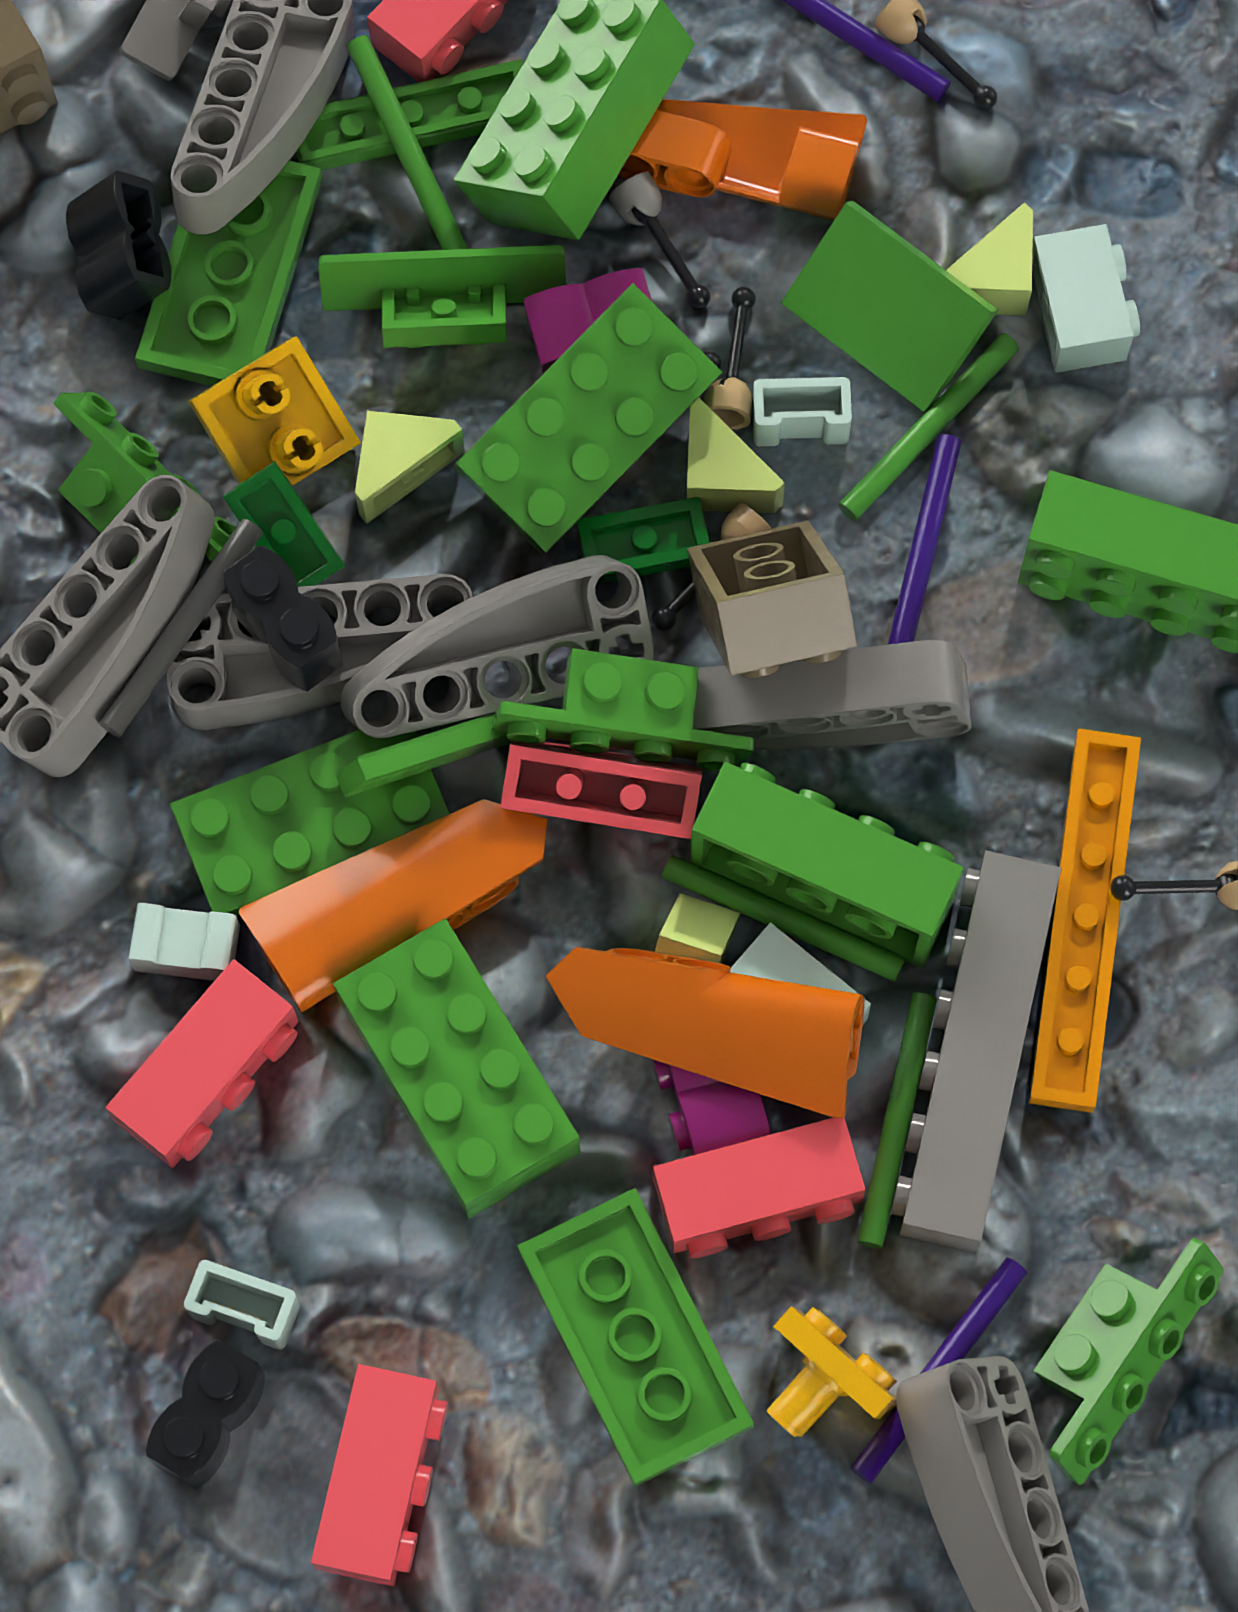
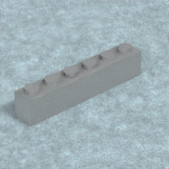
[891,850,1061,1253]

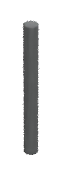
[99,519,263,738]

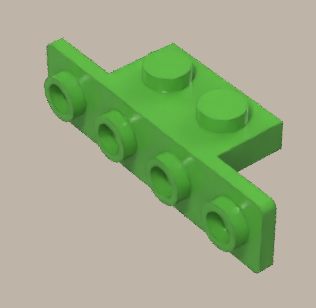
[318,245,566,348]
[53,391,236,564]
[492,648,755,772]
[1033,1238,1223,1485]

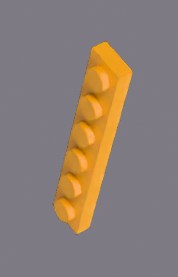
[1028,728,1141,1113]

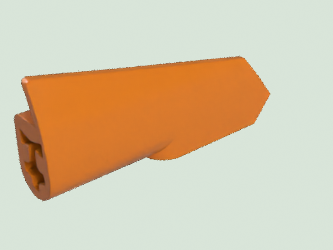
[617,99,867,221]
[239,799,548,1013]
[546,947,864,1119]

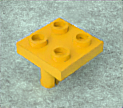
[188,336,361,485]
[766,1306,897,1438]

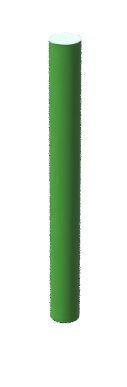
[346,35,469,250]
[838,333,1019,521]
[661,855,905,982]
[857,992,937,1249]

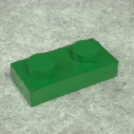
[222,460,345,587]
[577,497,710,585]

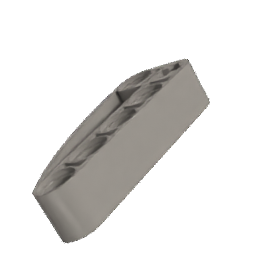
[170,0,354,235]
[0,475,215,777]
[341,555,654,738]
[167,574,473,730]
[693,640,971,750]
[896,1356,1089,1612]

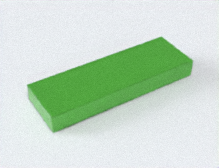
[336,713,512,798]

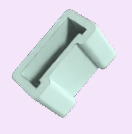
[752,377,852,446]
[128,903,240,981]
[184,1260,300,1350]

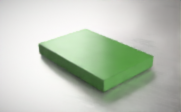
[781,201,998,412]

